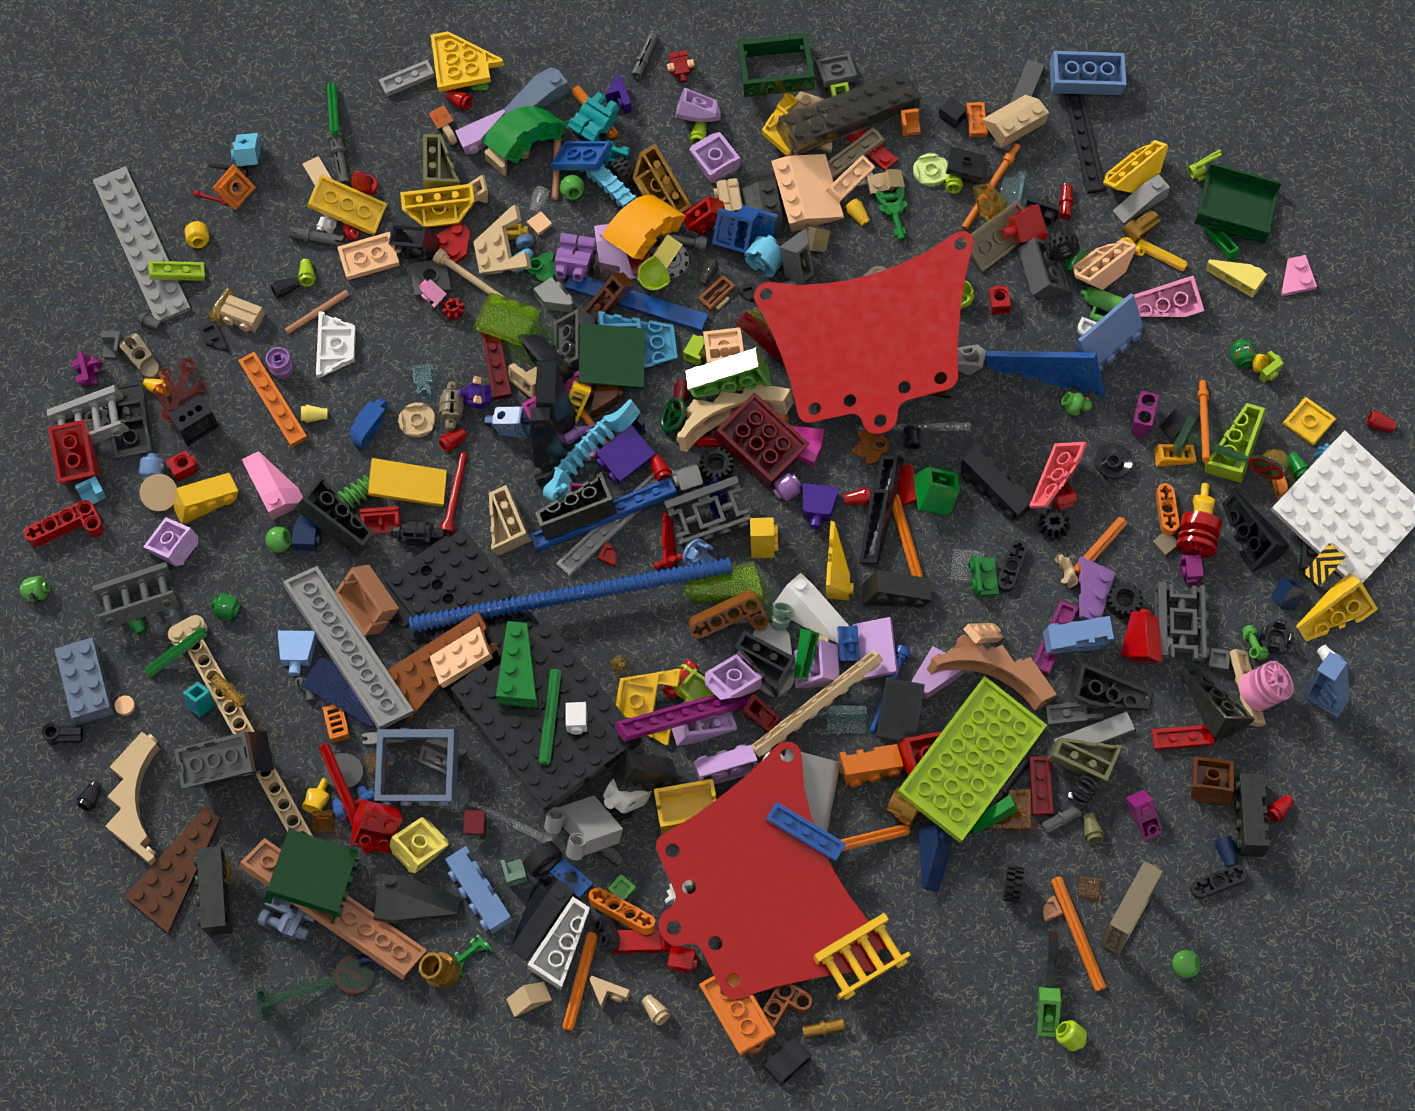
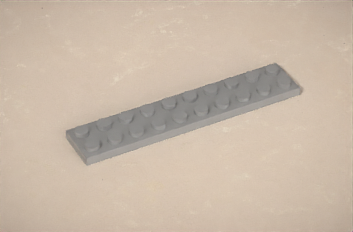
[93,166,191,322]
[283,566,414,729]

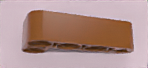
[689,590,768,639]
[746,984,812,1057]

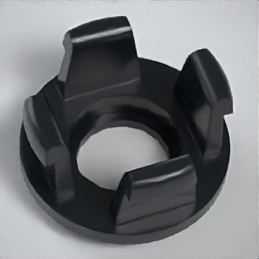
[1259,619,1294,654]

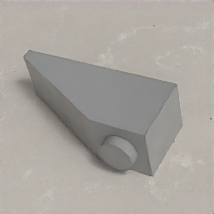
[1113,174,1170,224]

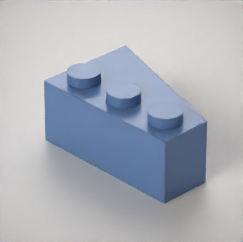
[1043,616,1114,655]

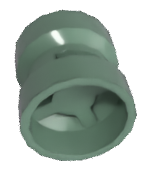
[770,602,792,629]

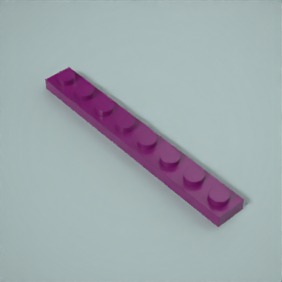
[614,695,750,742]

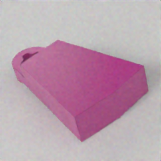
[791,425,825,467]

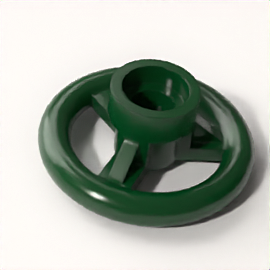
[660,397,687,434]

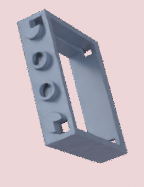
[374,729,459,806]

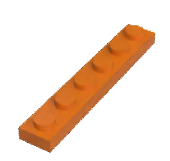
[238,352,308,448]

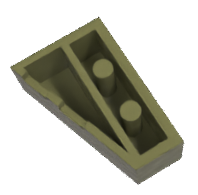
[423,134,460,190]
[1047,738,1122,785]

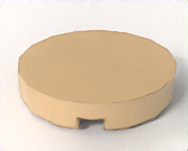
[398,403,436,438]
[139,474,177,511]

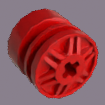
[1176,511,1222,558]

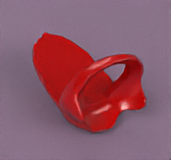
[351,171,378,196]

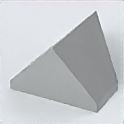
[958,345,986,375]

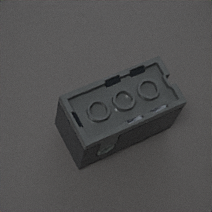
[174,731,274,788]

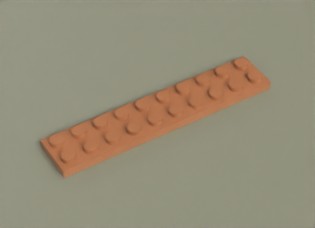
[239,838,427,980]

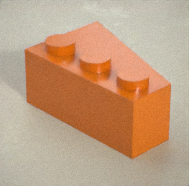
[839,744,904,788]

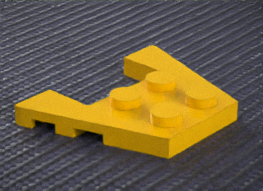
[761,92,837,156]
[616,669,681,745]

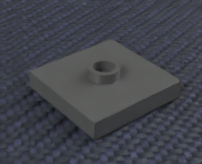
[815,53,858,88]

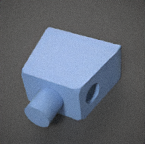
[278,630,318,676]

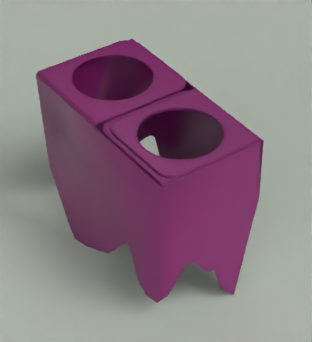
[1131,391,1160,438]

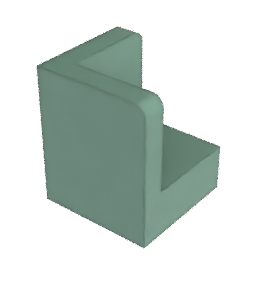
[501,859,528,887]

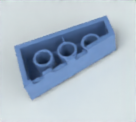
[1304,652,1350,718]
[445,846,512,934]

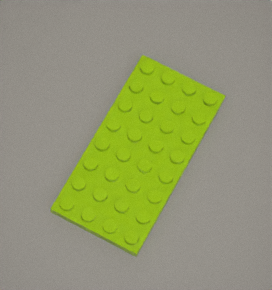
[896,676,1047,843]

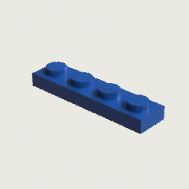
[766,802,846,862]

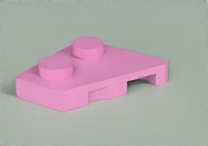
[1281,255,1317,296]

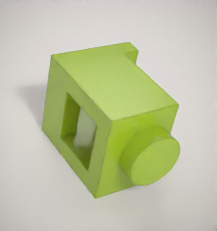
[683,334,706,366]

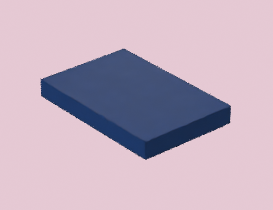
[550,141,613,170]

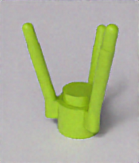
[1188,149,1222,182]

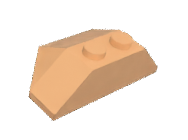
[1073,240,1136,290]

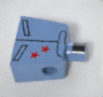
[485,407,531,439]

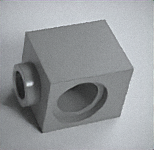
[672,464,703,490]

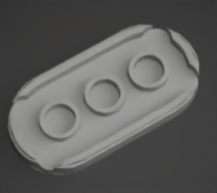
[753,622,794,697]

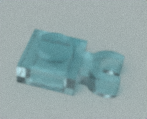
[412,364,433,397]

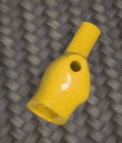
[1193,483,1215,514]
[302,778,330,815]

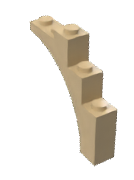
[677,384,793,452]

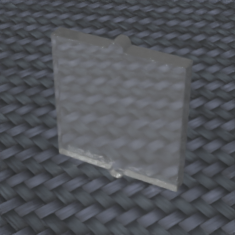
[950,548,985,583]

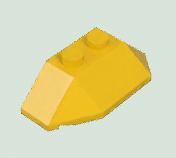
[1103,140,1168,193]
[400,184,475,228]

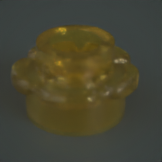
[609,654,627,672]

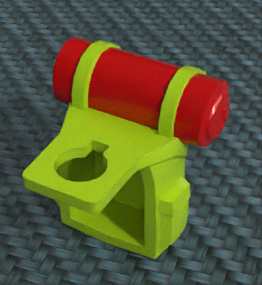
[662,660,715,703]

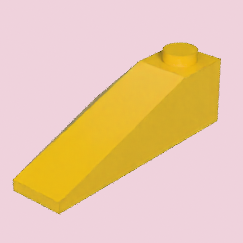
[1296,573,1378,642]

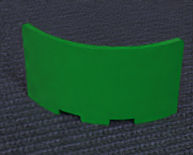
[482,106,567,163]

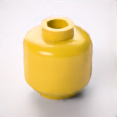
[185,221,209,248]

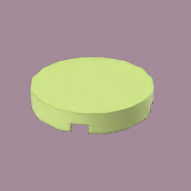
[913,153,948,186]

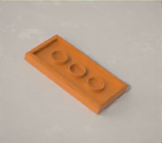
[699,973,776,1056]

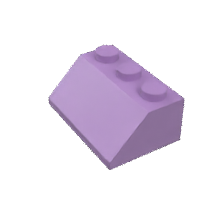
[694,745,758,785]

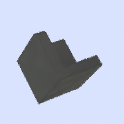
[101,331,123,359]

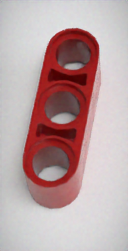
[611,929,670,954]

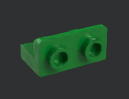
[968,555,999,597]

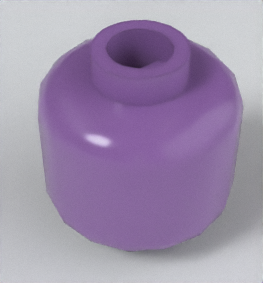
[773,473,802,501]

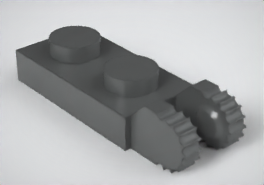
[1045,702,1103,727]

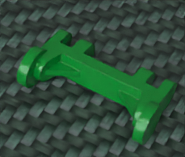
[453,934,493,977]

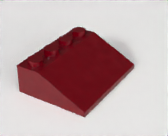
[714,392,810,488]

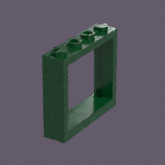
[737,33,815,97]

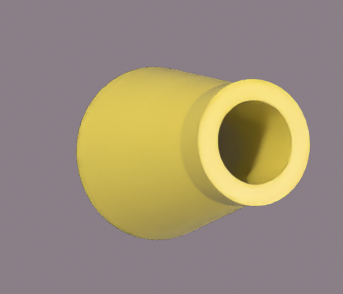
[301,405,327,423]

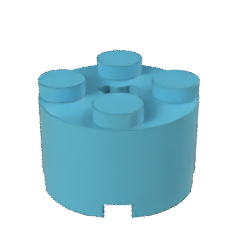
[744,235,783,277]

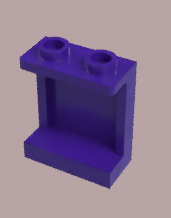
[595,425,655,485]

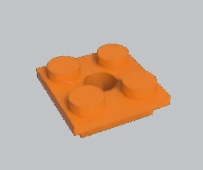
[212,164,256,211]

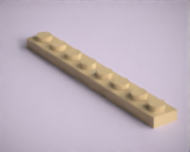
[751,650,883,757]

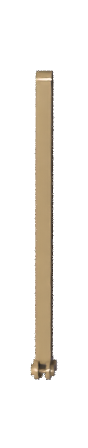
[168,615,313,836]

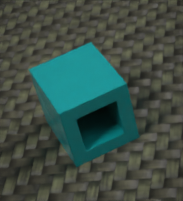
[183,682,215,717]

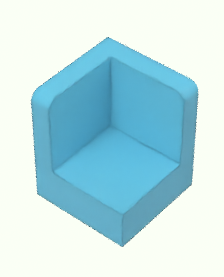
[75,476,107,504]

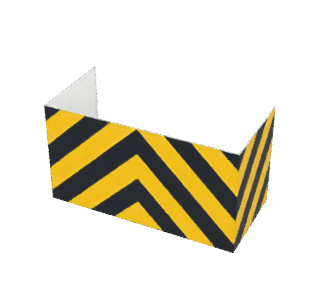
[1303,543,1349,587]

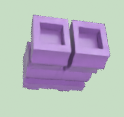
[555,233,596,282]

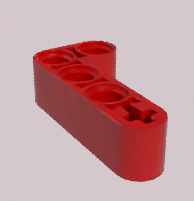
[24,500,104,547]

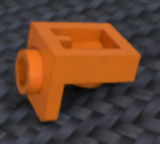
[429,105,453,129]

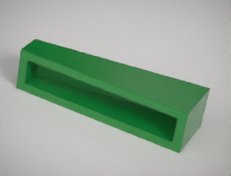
[1202,226,1239,261]
[794,629,820,681]
[971,795,1019,834]

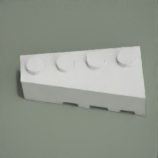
[527,897,590,990]

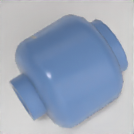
[139,453,165,480]

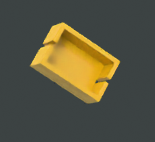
[654,779,716,834]

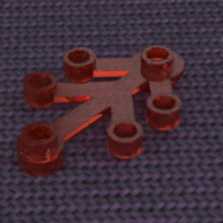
[153,358,206,423]

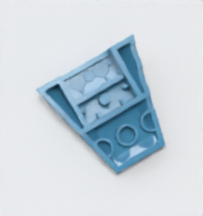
[598,311,678,368]

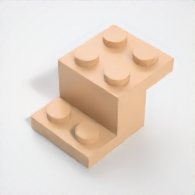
[703,328,746,392]

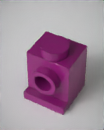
[1179,555,1203,586]

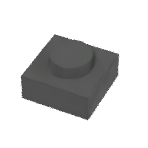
[1208,648,1230,672]

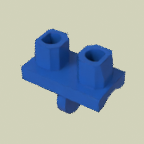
[837,625,861,662]

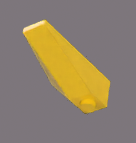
[826,521,854,600]

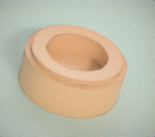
[115,696,135,716]

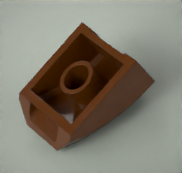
[1191,756,1234,806]

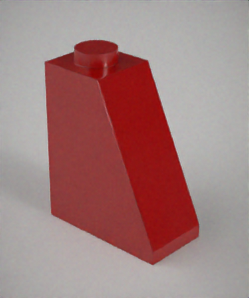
[1120,609,1162,662]

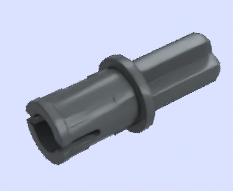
[1042,806,1082,833]

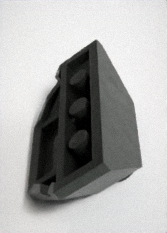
[740,173,784,237]

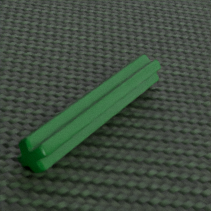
[327,82,340,136]
[144,627,207,677]

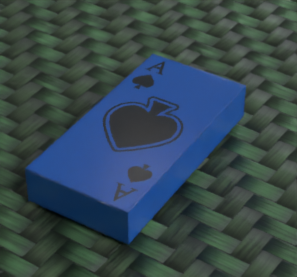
[550,857,593,899]

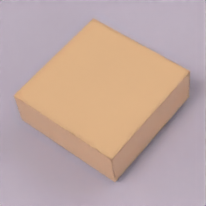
[527,211,552,236]

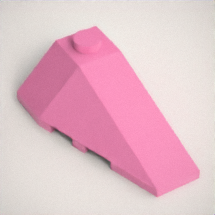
[1124,276,1204,317]
[242,451,303,520]

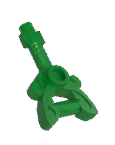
[875,187,908,241]

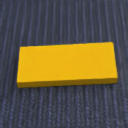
[307,174,387,235]
[368,458,447,507]

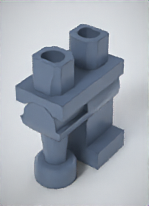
[257,897,316,941]

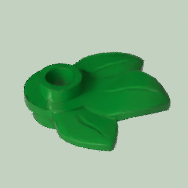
[527,252,556,282]

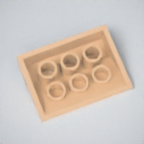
[772,154,844,232]

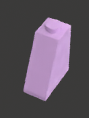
[912,646,966,699]

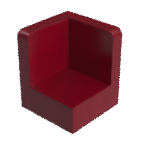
[463,810,487,839]

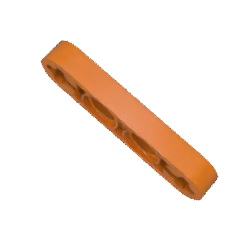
[589,888,656,935]

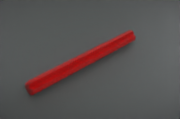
[319,743,374,854]

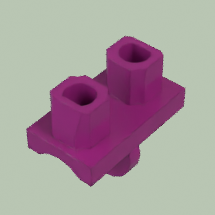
[71,351,103,387]

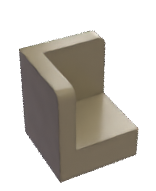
[805,225,830,252]

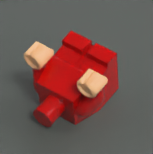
[667,50,695,82]

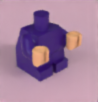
[458,376,491,409]

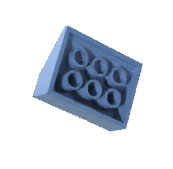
[1076,293,1143,372]

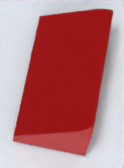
[897,464,917,506]

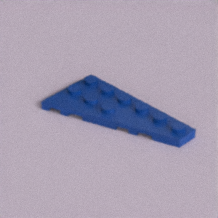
[985,351,1105,397]

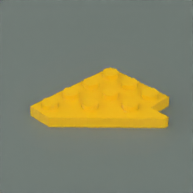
[431,32,504,92]

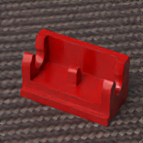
[360,506,401,534]

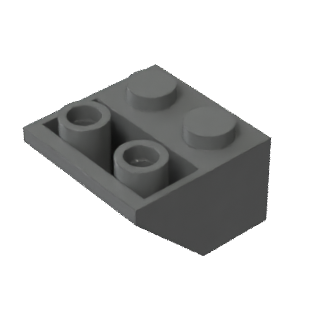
[780,229,814,284]

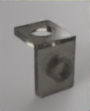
[591,254,620,282]

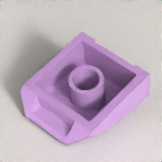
[675,88,721,122]
[689,132,740,183]
[143,517,198,566]
[705,654,762,700]

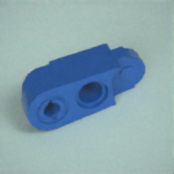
[350,398,388,449]

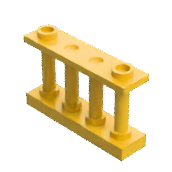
[813,913,910,1000]

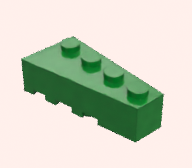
[496,621,538,708]

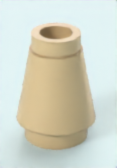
[642,994,670,1026]

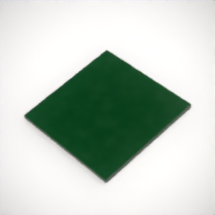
[578,323,645,389]

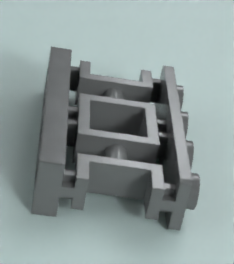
[664,476,752,548]
[1154,582,1210,664]

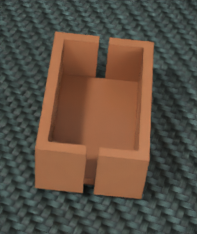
[334,565,399,636]

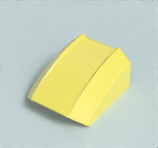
[389,817,449,873]

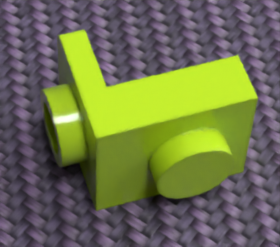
[1259,351,1283,383]

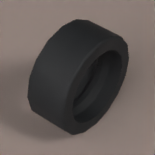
[523,841,563,877]

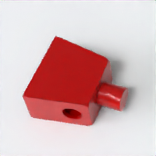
[1002,204,1048,243]

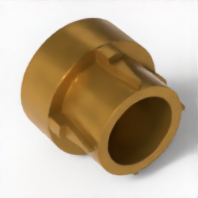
[886,787,920,827]
[418,952,461,989]

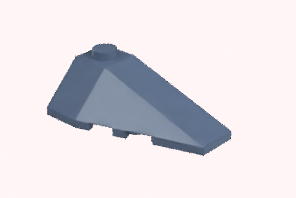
[504,67,569,114]

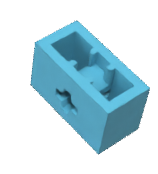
[231,133,261,166]

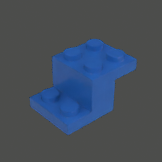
[712,205,778,253]

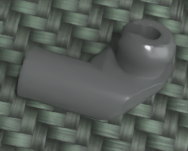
[295,677,316,703]

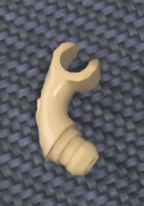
[1055,554,1078,589]

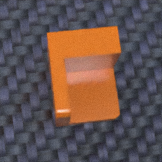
[900,109,921,136]

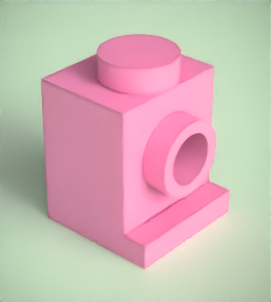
[418,279,447,308]

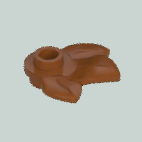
[852,430,889,464]

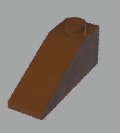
[583,272,635,324]

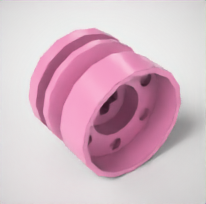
[1239,661,1293,712]

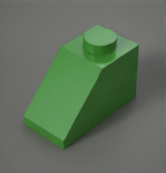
[1037,987,1061,1037]

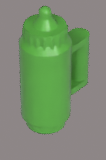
[1081,287,1124,322]

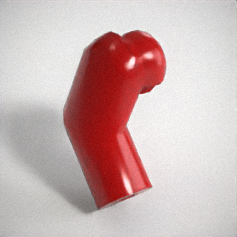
[342,223,359,241]

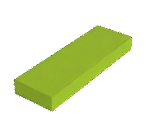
[148,261,205,281]

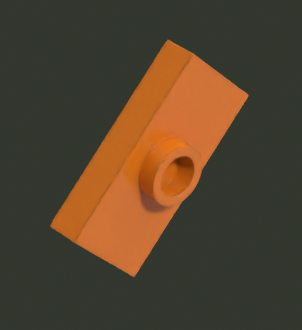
[966,102,988,137]

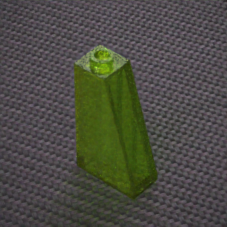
[684,561,764,603]

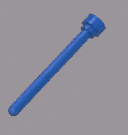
[869,645,911,733]

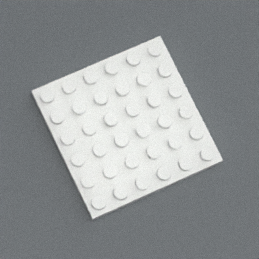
[1270,431,1415,583]

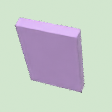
[853,617,898,680]

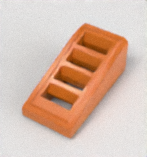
[322,702,351,743]

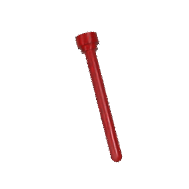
[440,452,467,535]

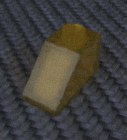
[973,183,1007,222]

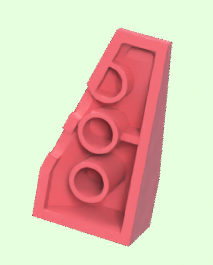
[1029,442,1087,508]

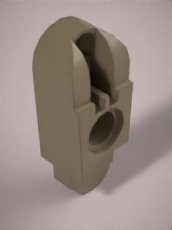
[119,333,161,379]

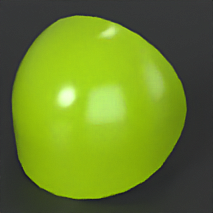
[638,256,670,290]

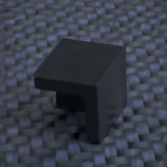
[939,97,967,129]

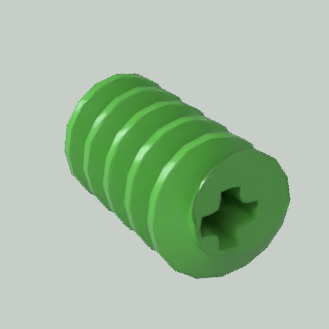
[337,475,374,510]

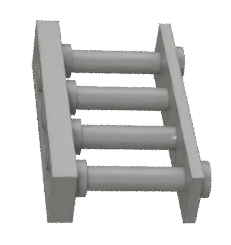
[47,385,129,444]

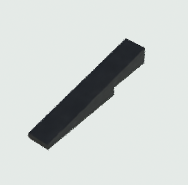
[860,455,905,564]

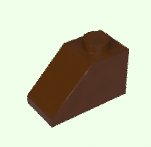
[591,385,624,418]

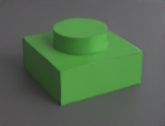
[608,874,636,901]

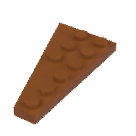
[387,612,489,723]

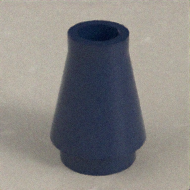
[1215,836,1237,867]

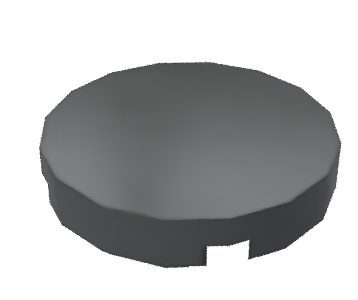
[324,753,363,790]

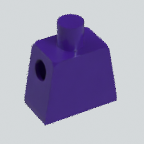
[803,483,839,530]

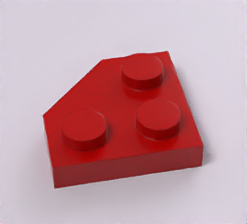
[436,222,470,264]

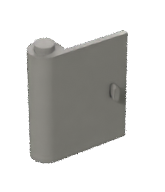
[784,749,841,832]

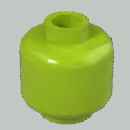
[1056,1020,1087,1052]

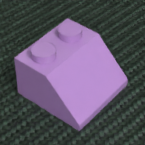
[793,640,840,688]

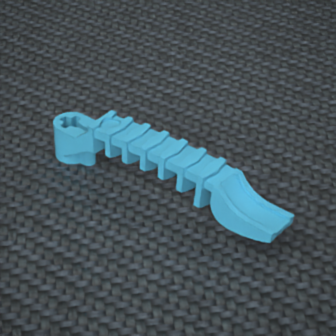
[579,164,636,208]
[543,399,640,502]

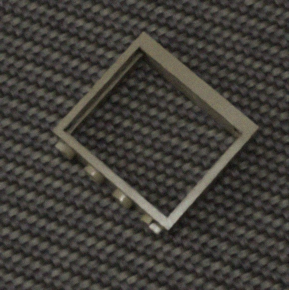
[1101,861,1163,955]

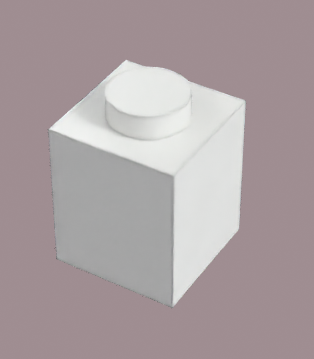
[566,702,587,735]

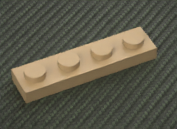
[1230,649,1266,727]

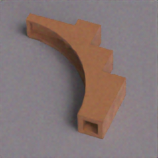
[927,634,1057,711]

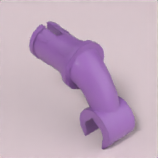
[564,424,596,446]

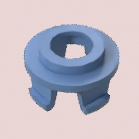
[682,539,715,566]

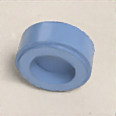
[515,234,534,249]

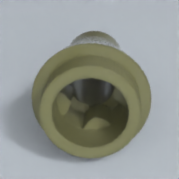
[1083,813,1104,844]

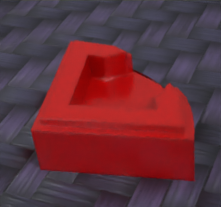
[598,542,617,567]

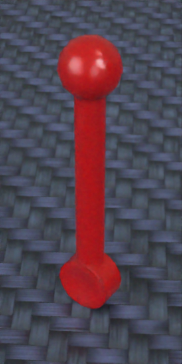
[193,190,227,205]

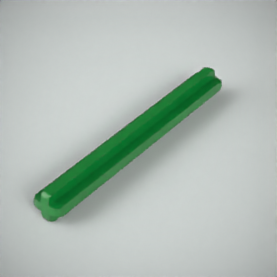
[539,669,561,765]

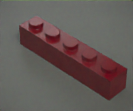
[736,311,782,361]

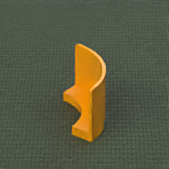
[602,195,686,260]

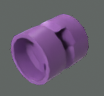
[266,347,294,379]

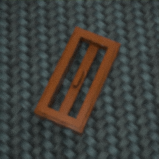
[697,275,736,311]

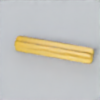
[1137,239,1188,271]

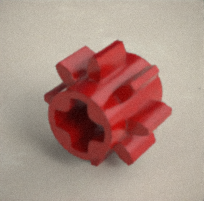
[442,298,465,321]

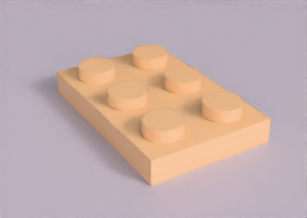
[337,232,400,281]
[430,627,493,688]

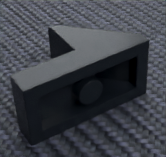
[1159,404,1201,440]

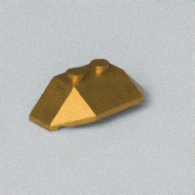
[632,144,692,213]

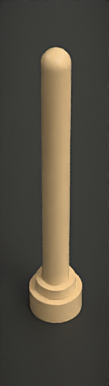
[433,249,508,305]

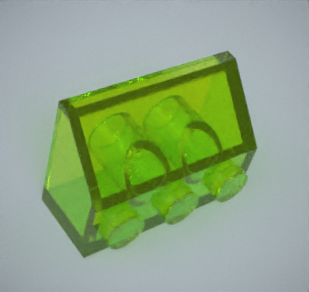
[474,292,542,346]

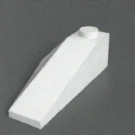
[773,573,849,644]

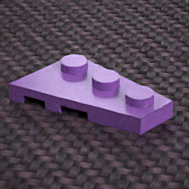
[1079,557,1115,620]

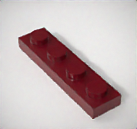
[481,329,512,400]

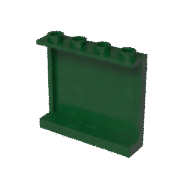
[1194,162,1282,243]
[263,829,359,924]

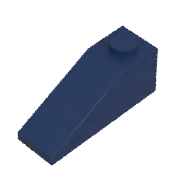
[918,825,951,892]

